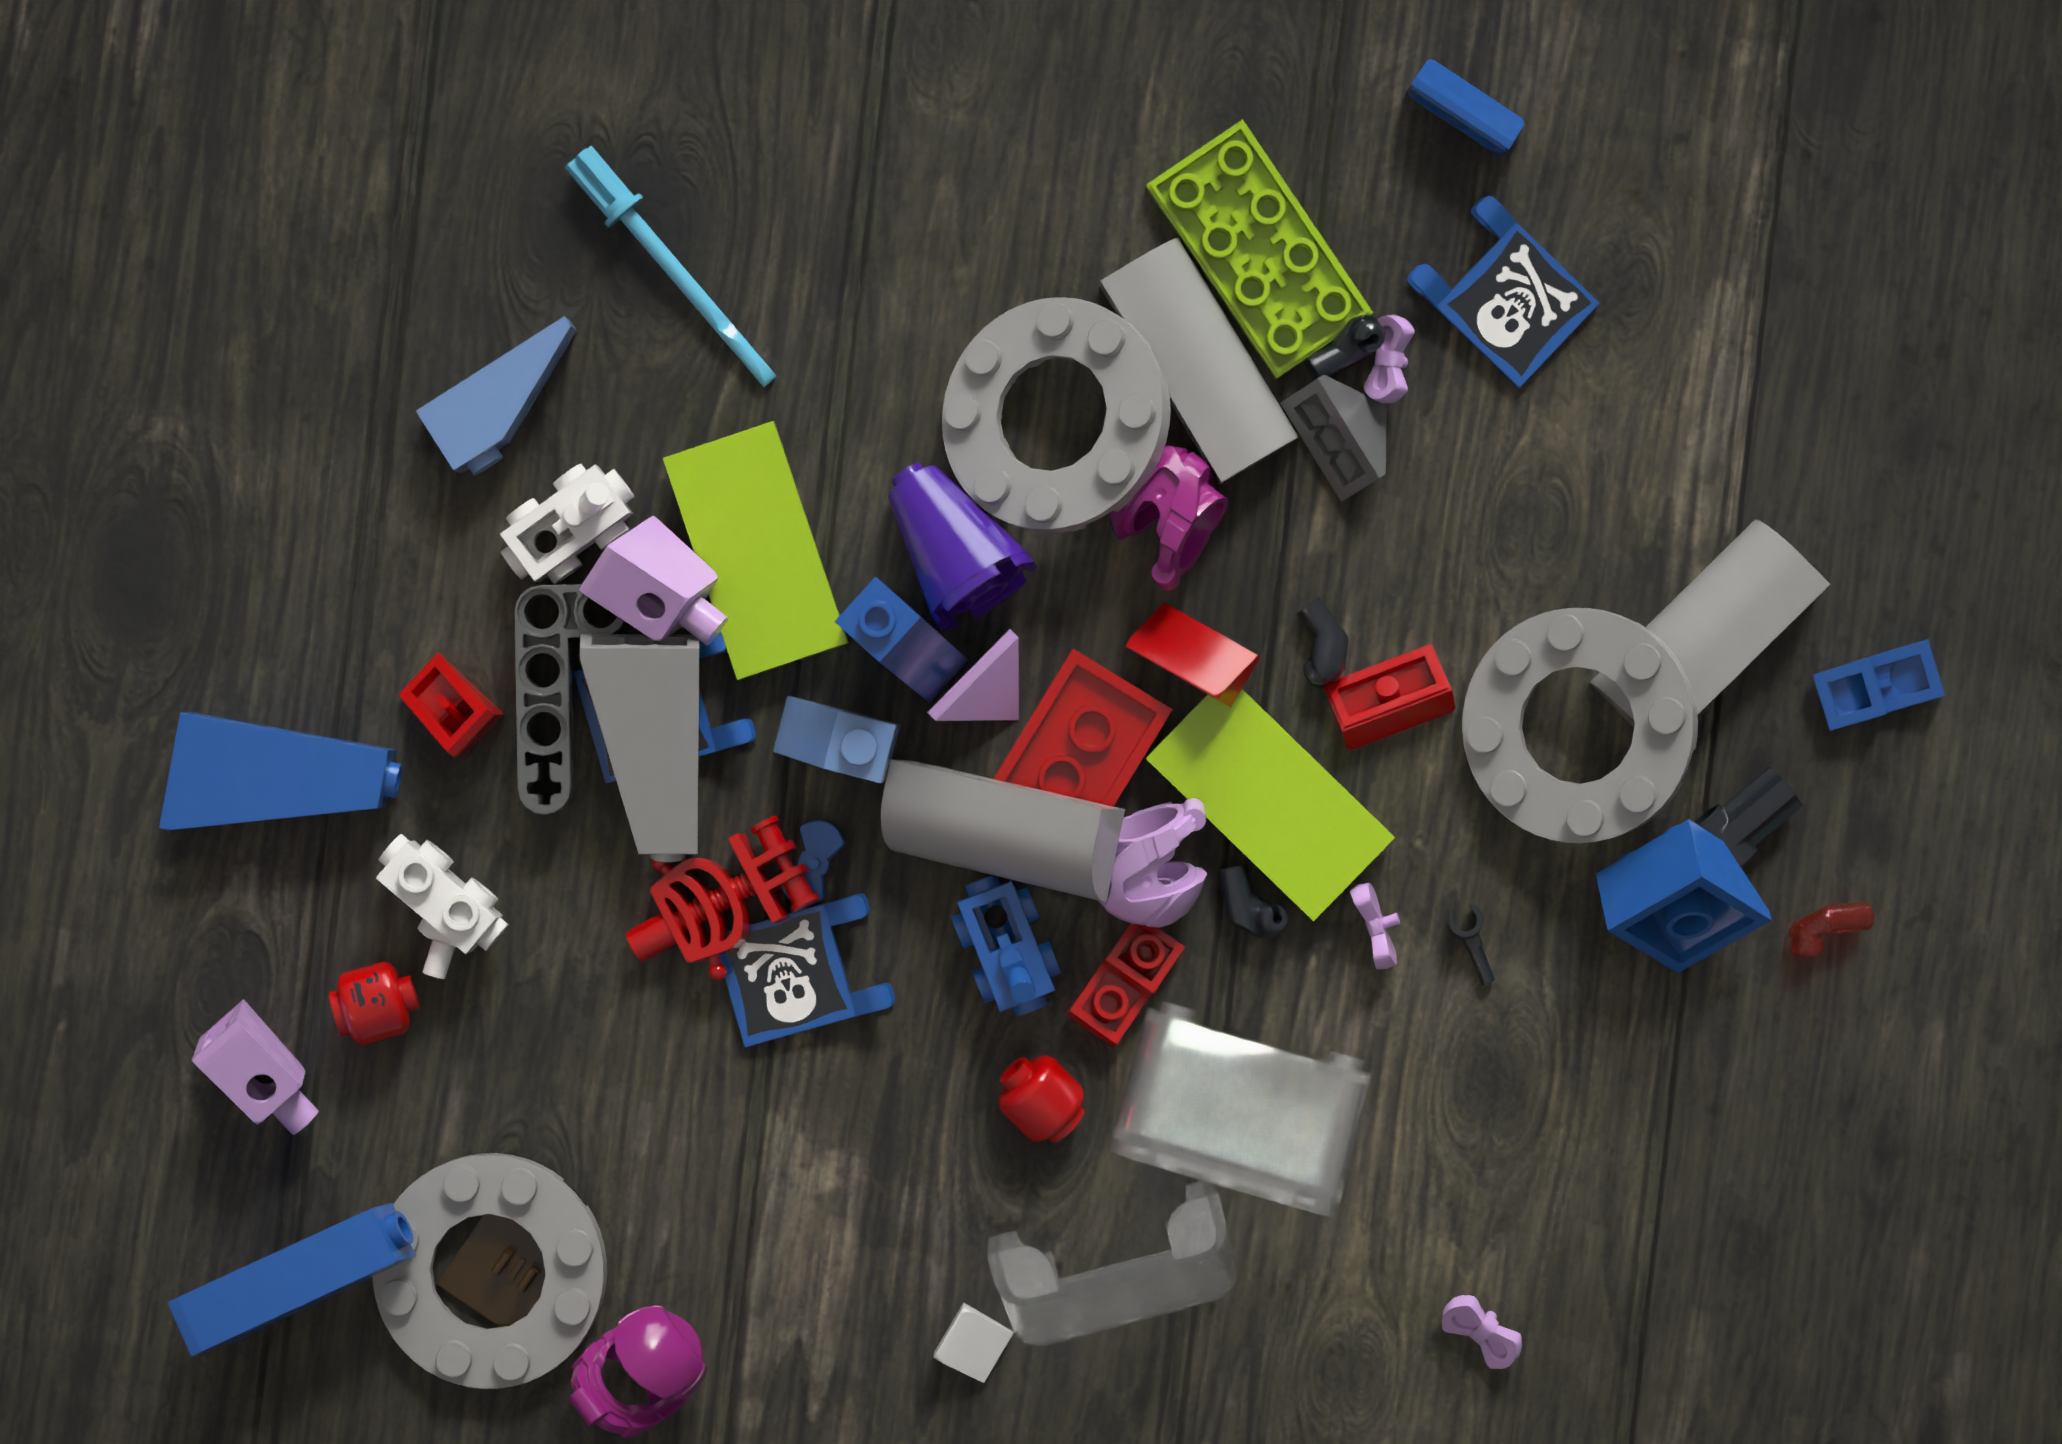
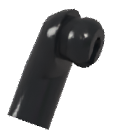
[1305,315,1385,381]
[1296,597,1349,687]
[1217,864,1288,939]

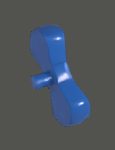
[782,819,846,905]

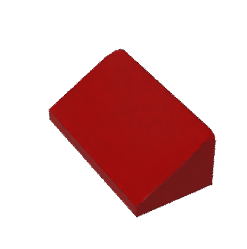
[1125,602,1260,707]
[1324,644,1456,750]

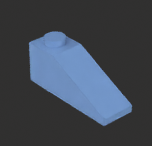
[416,316,577,476]

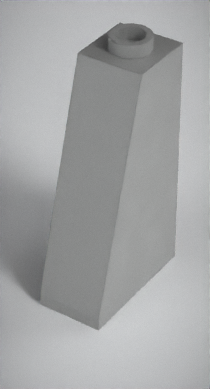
[580,634,699,862]

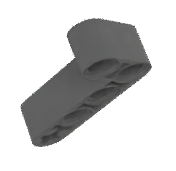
[514,584,628,814]

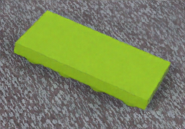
[1146,119,1373,380]
[663,421,849,680]
[1145,689,1395,921]

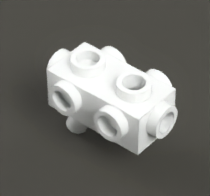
[500,464,635,585]
[376,834,509,979]

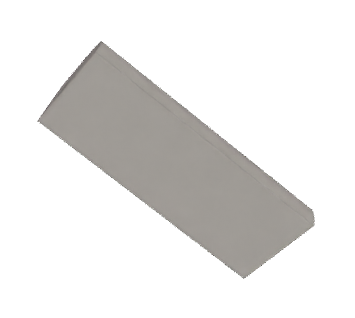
[1100,238,1299,485]
[1589,519,1830,728]
[881,759,1125,902]

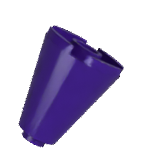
[888,463,1037,631]

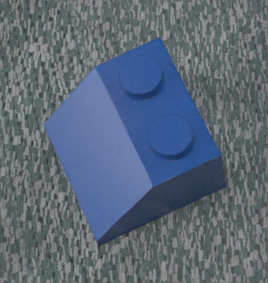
[1596,819,1772,973]

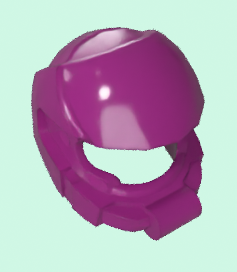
[1109,446,1228,591]
[568,1306,708,1438]

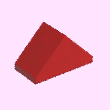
[398,653,505,758]

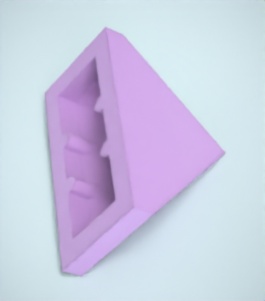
[927,629,1019,721]

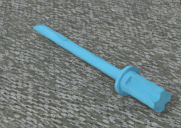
[565,146,777,387]

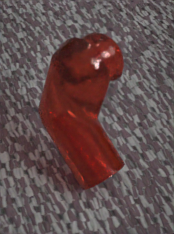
[1788,901,1874,957]

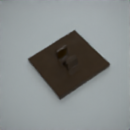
[437,1214,545,1327]

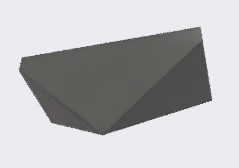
[1280,375,1387,502]

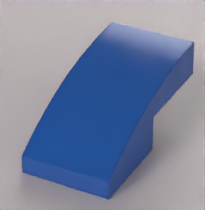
[1813,639,1945,731]

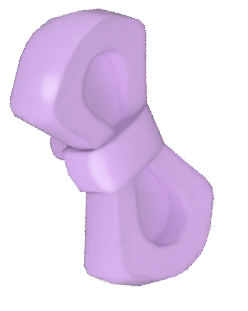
[1364,314,1415,404]
[1350,883,1400,969]
[1442,1295,1522,1369]

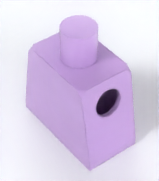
[579,516,728,645]
[192,999,319,1135]

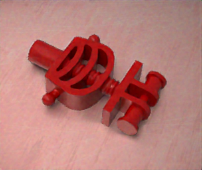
[625,816,820,981]

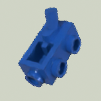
[951,875,1061,1017]

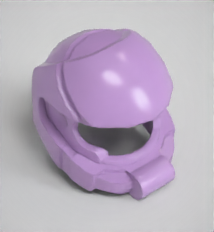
[1099,798,1207,928]

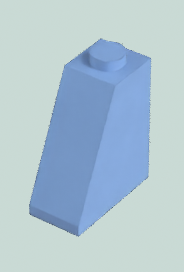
[773,696,900,783]

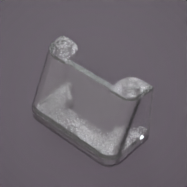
[1108,1001,1372,1217]
[987,1178,1237,1346]

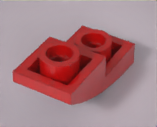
[1065,923,1185,1048]

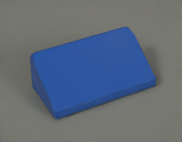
[1406,59,1524,157]

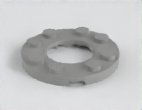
[942,297,1171,533]
[1462,608,1698,843]
[373,1153,607,1389]

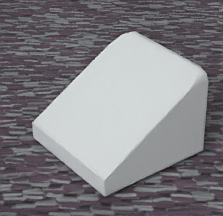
[933,1302,1014,1383]

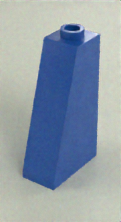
[835,577,969,703]
[159,712,403,830]
[167,1203,416,1357]

